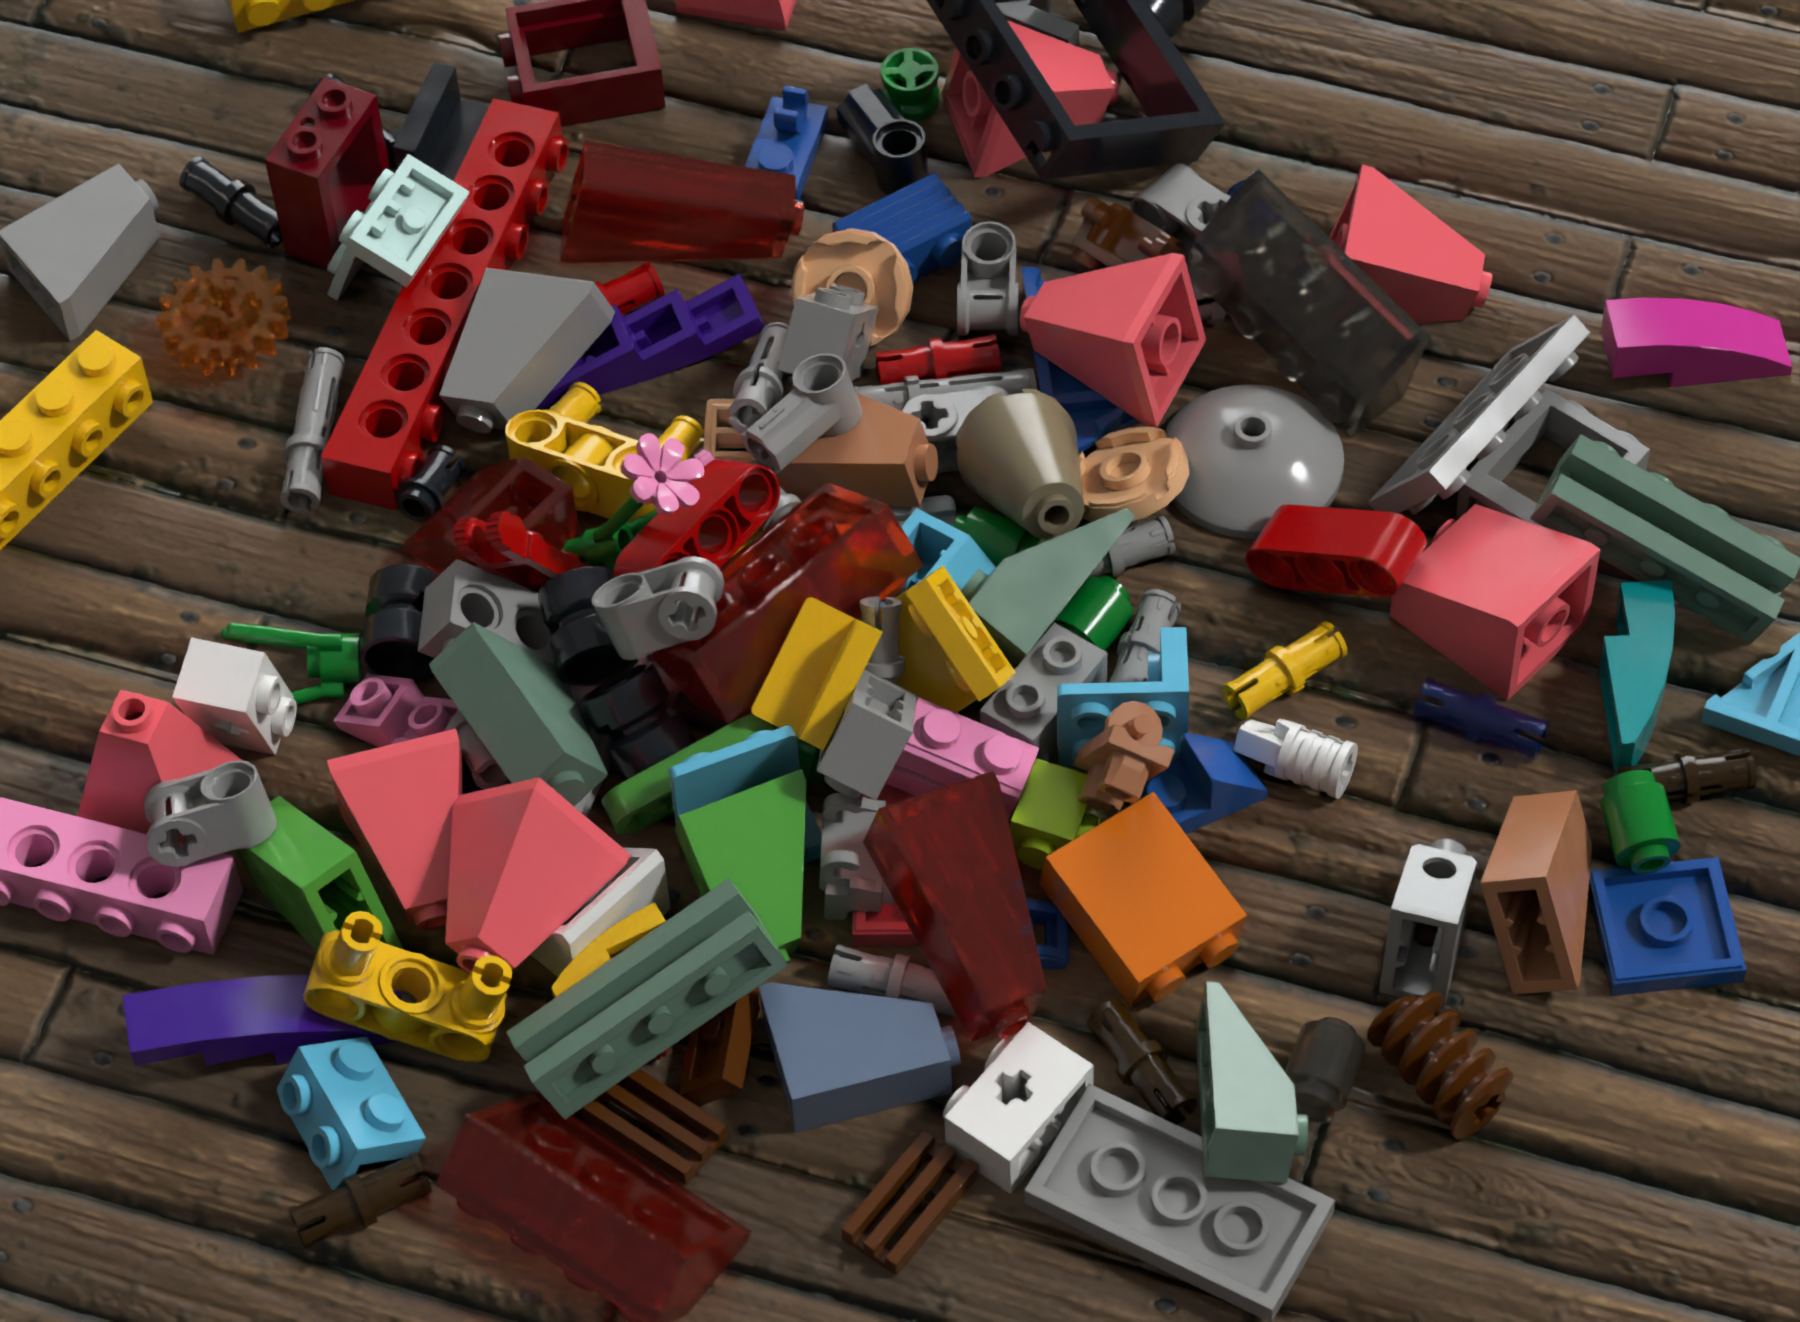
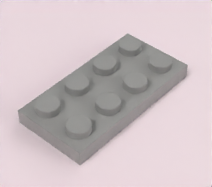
[1368,314,1590,515]
[1024,1084,1335,1322]

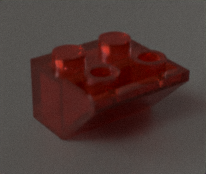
[403,457,579,575]

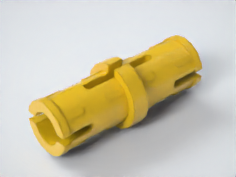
[1222,621,1347,720]

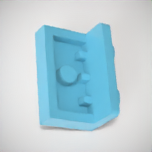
[277,1036,426,1190]

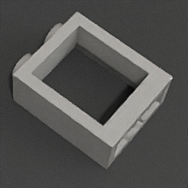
[1455,388,1650,526]

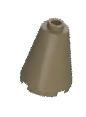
[955,389,1084,540]

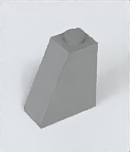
[0,163,160,341]
[439,268,615,433]

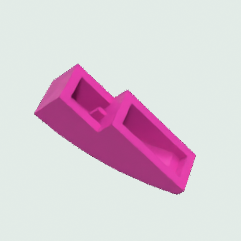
[1601,298,1793,387]

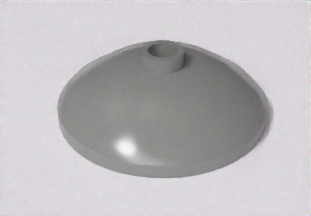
[1165,384,1344,539]

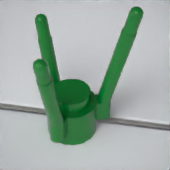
[221,622,361,705]

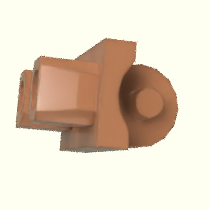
[1074,701,1175,815]

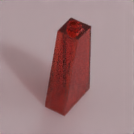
[560,140,804,263]
[863,771,1047,1042]

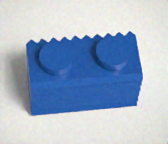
[832,173,972,283]

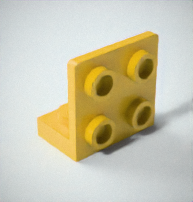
[879,566,1016,713]

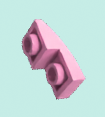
[333,673,460,747]

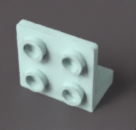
[327,154,470,301]

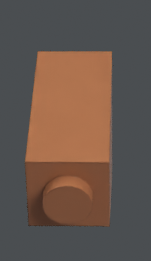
[776,384,938,507]
[1480,790,1592,995]

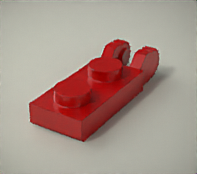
[452,511,587,593]

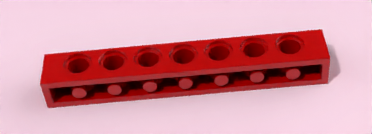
[321,98,569,511]

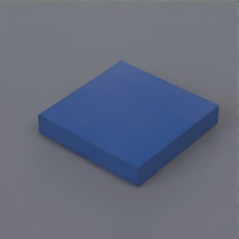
[1588,857,1746,996]

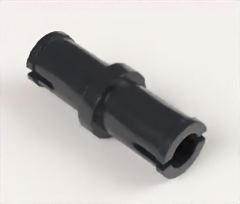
[179,156,283,248]

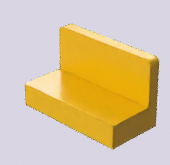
[751,597,883,751]

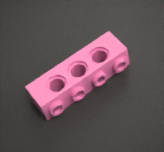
[0,797,243,955]

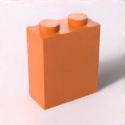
[1039,791,1247,1007]

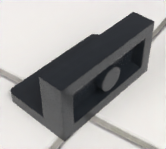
[392,62,490,181]

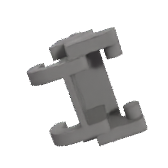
[819,793,899,920]

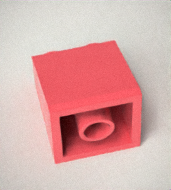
[1390,504,1600,701]

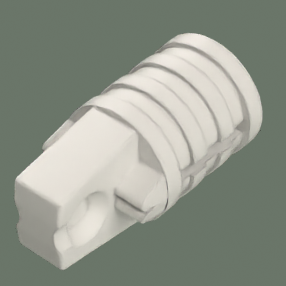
[1233,718,1358,799]

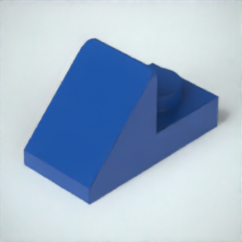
[1124,733,1268,834]

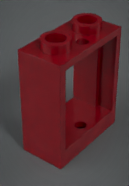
[498,0,666,126]
[265,77,391,268]

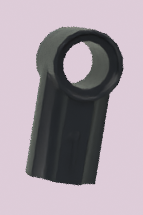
[837,84,929,195]

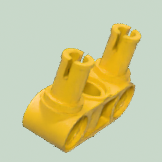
[505,382,704,523]
[303,911,512,1063]

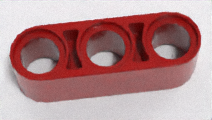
[614,459,780,586]
[1245,504,1427,598]

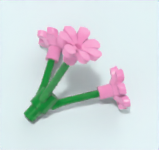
[564,433,745,653]

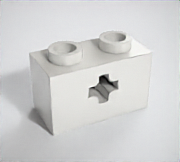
[172,637,297,755]
[943,1022,1093,1194]

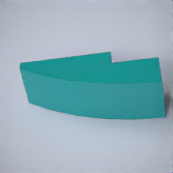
[1598,580,1675,775]

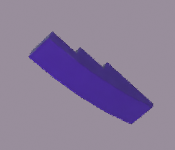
[535,274,765,410]
[122,975,402,1066]

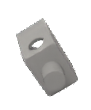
[1379,839,1477,1008]

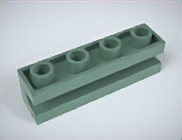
[1530,434,1800,643]
[506,878,788,1120]

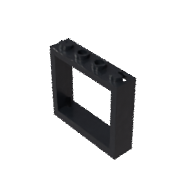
[927,0,1226,180]

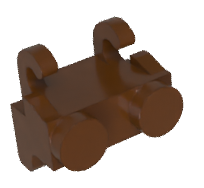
[1070,197,1185,271]

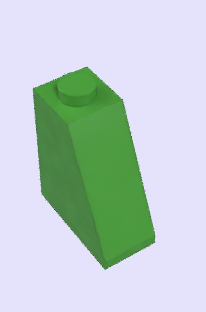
[674,769,807,964]
[235,796,403,952]

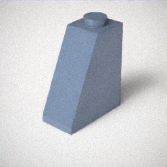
[758,982,961,1133]

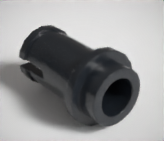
[397,445,465,522]

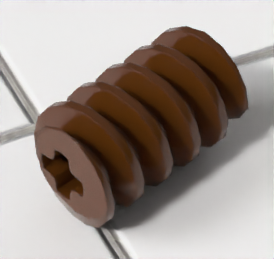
[1367,991,1514,1139]

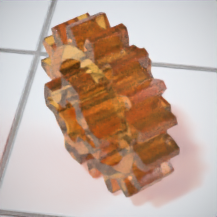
[156,258,291,376]

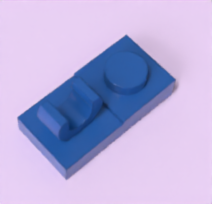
[740,86,829,206]

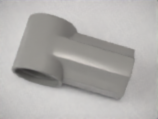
[740,353,862,474]

